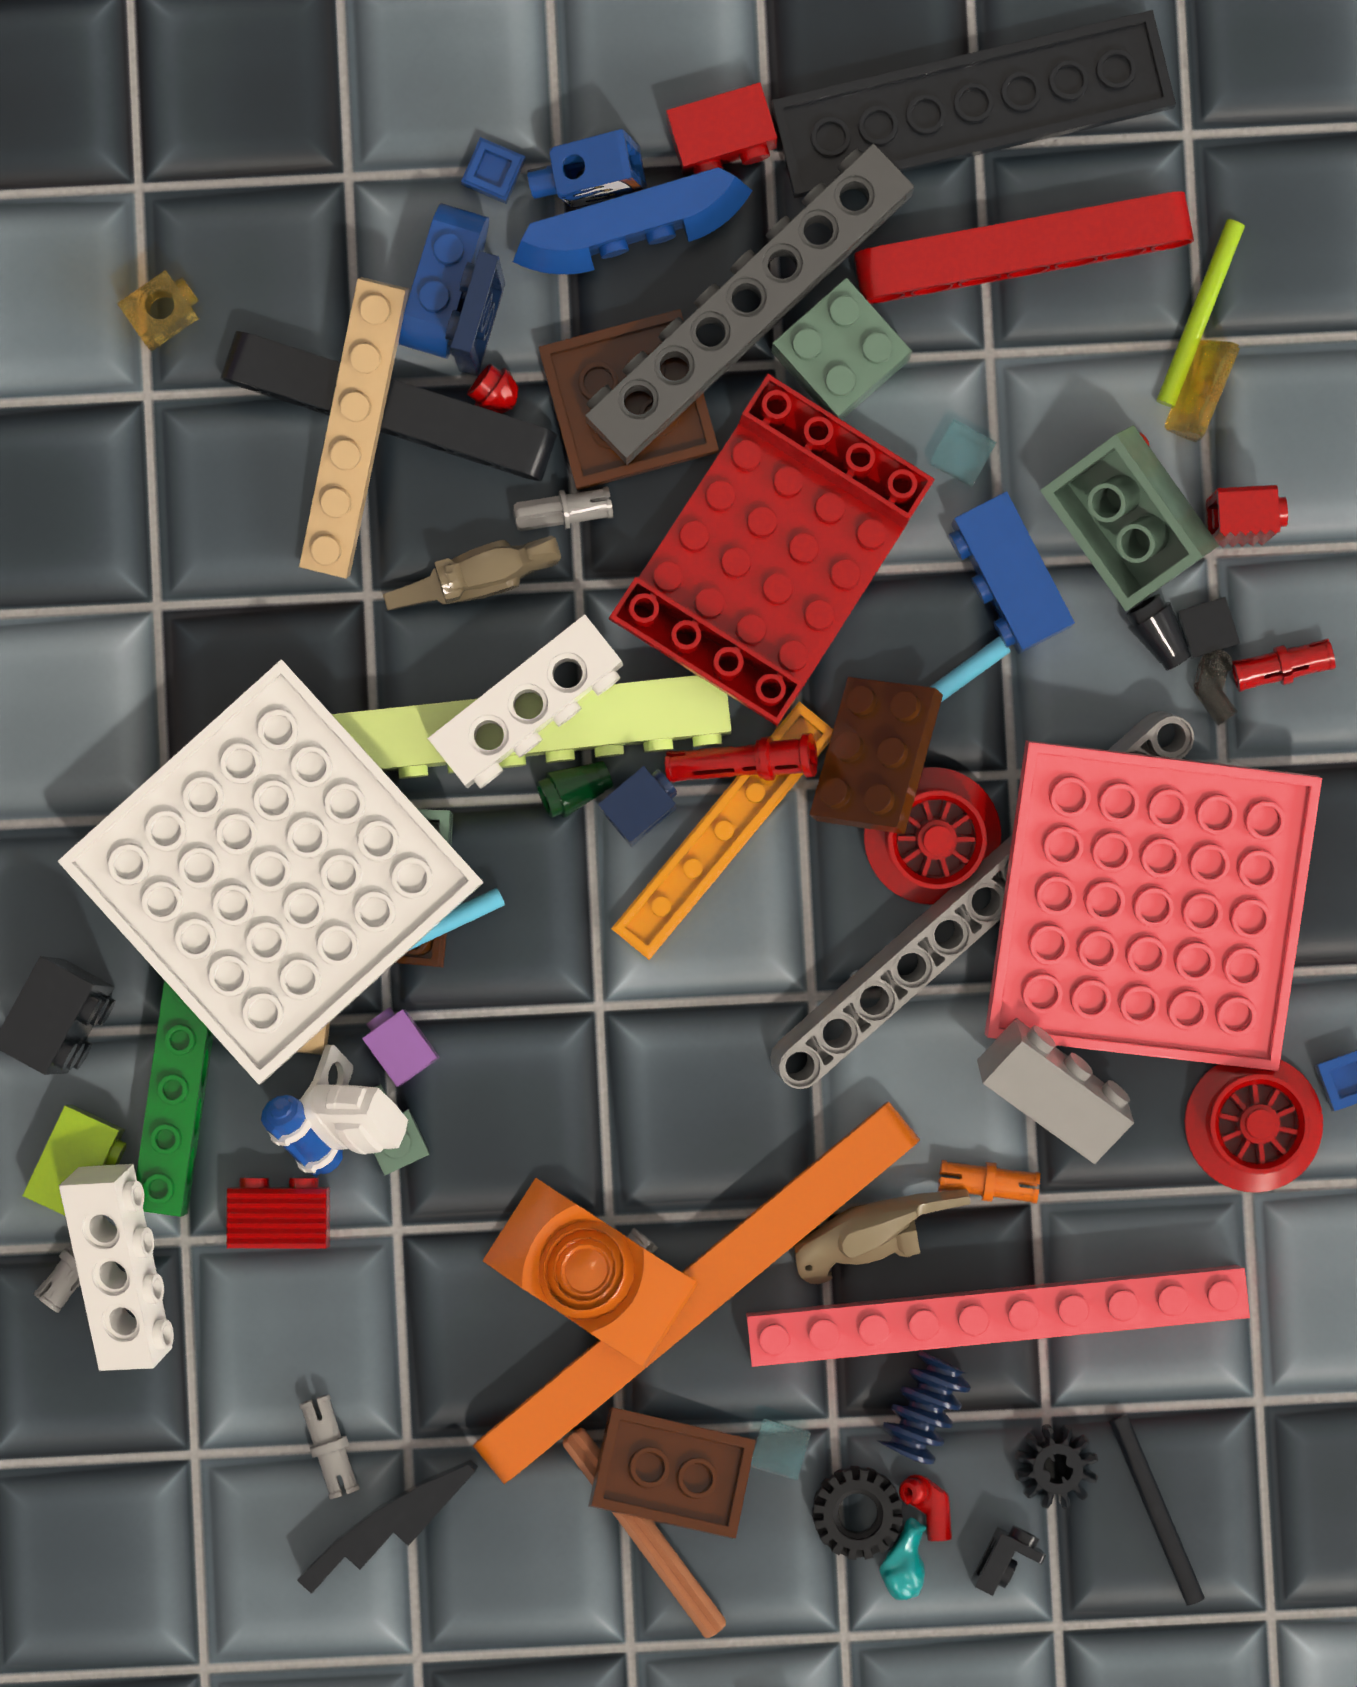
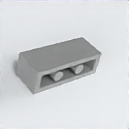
[977,1018,1134,1164]

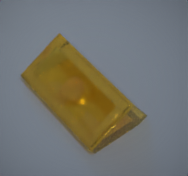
[1165,340,1240,443]

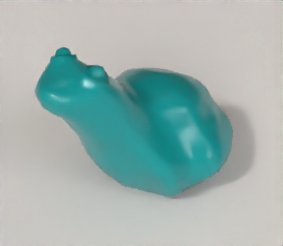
[879,1517,926,1600]

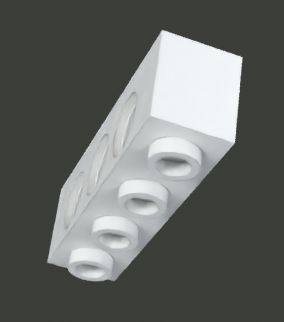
[427,614,623,789]
[59,1164,174,1371]

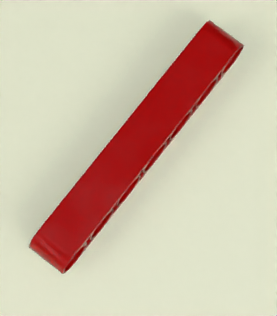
[853,191,1194,304]

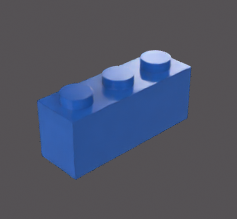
[948,491,1075,654]

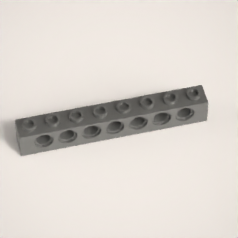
[585,143,915,465]

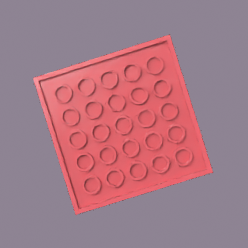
[984,740,1322,1071]

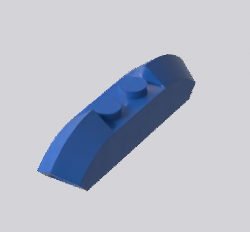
[513,167,753,275]

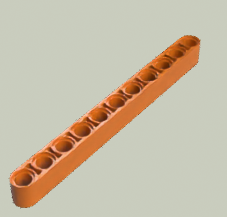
[472,1101,920,1484]

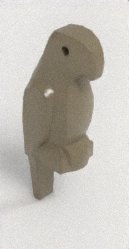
[383,535,561,611]
[794,1189,971,1284]

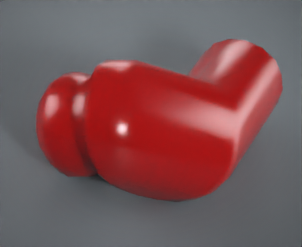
[899,1474,952,1541]

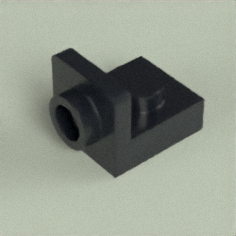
[971,1525,1046,1596]

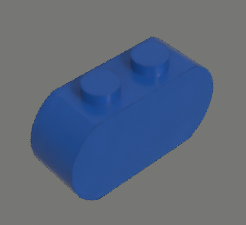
[399,203,489,359]

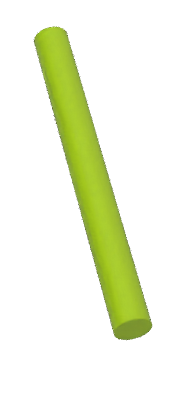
[1156,219,1245,408]

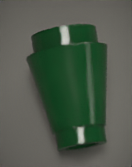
[536,761,613,818]

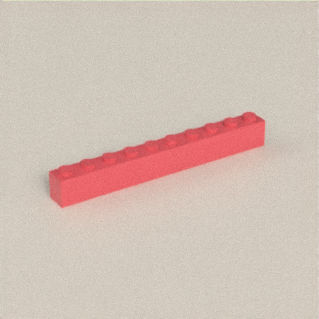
[746,1265,1250,1367]

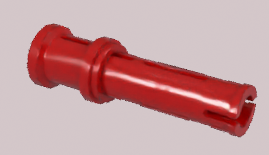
[665,733,818,783]

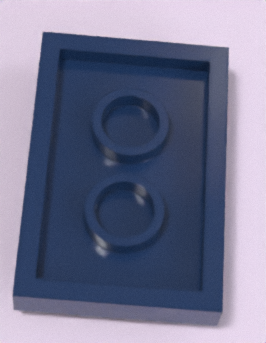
[445,251,505,376]

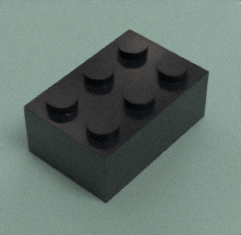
[0,956,116,1075]

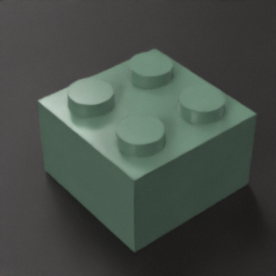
[771,278,912,420]

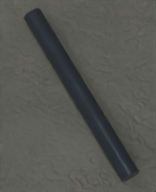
[1109,1414,1205,1606]

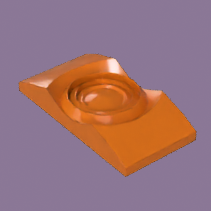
[483,1178,698,1368]

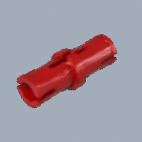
[1231,638,1336,692]

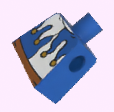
[527,129,647,207]

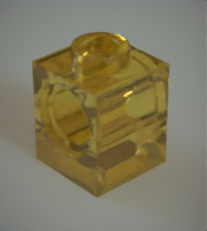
[117,270,199,351]

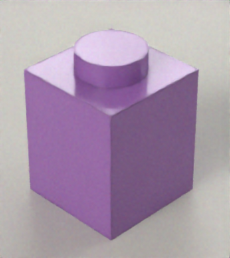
[362,1007,440,1087]

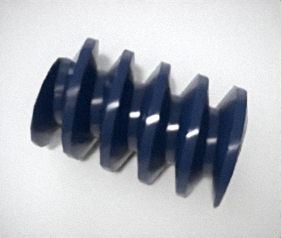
[877,1350,971,1464]

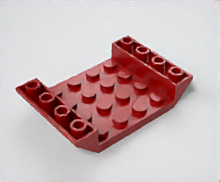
[609,374,935,726]

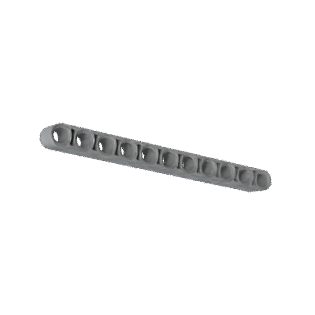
[770,711,1194,1089]

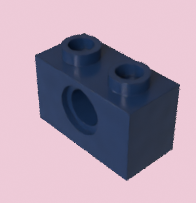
[598,766,677,847]

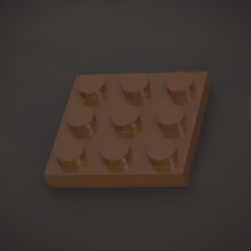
[538,309,719,491]

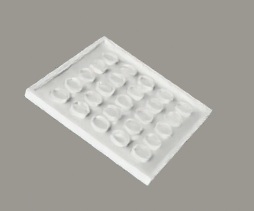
[58,659,484,1085]

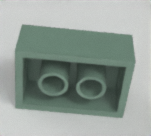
[1040,425,1219,611]

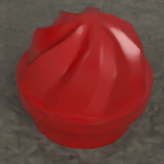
[467,364,518,414]

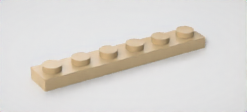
[299,277,409,579]

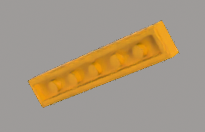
[611,701,833,960]

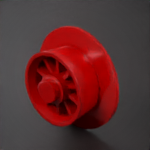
[864,767,1001,905]
[1184,1060,1323,1193]

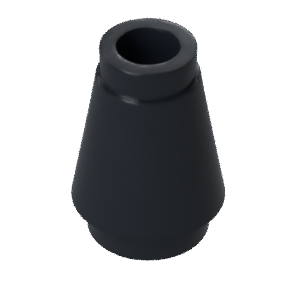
[1126,594,1191,671]

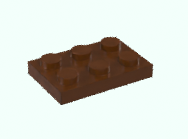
[809,677,943,834]
[588,1407,756,1539]

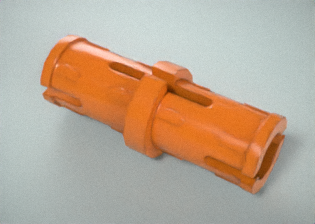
[938,1160,1040,1204]

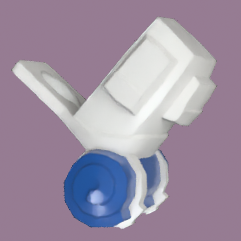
[261,1044,408,1177]

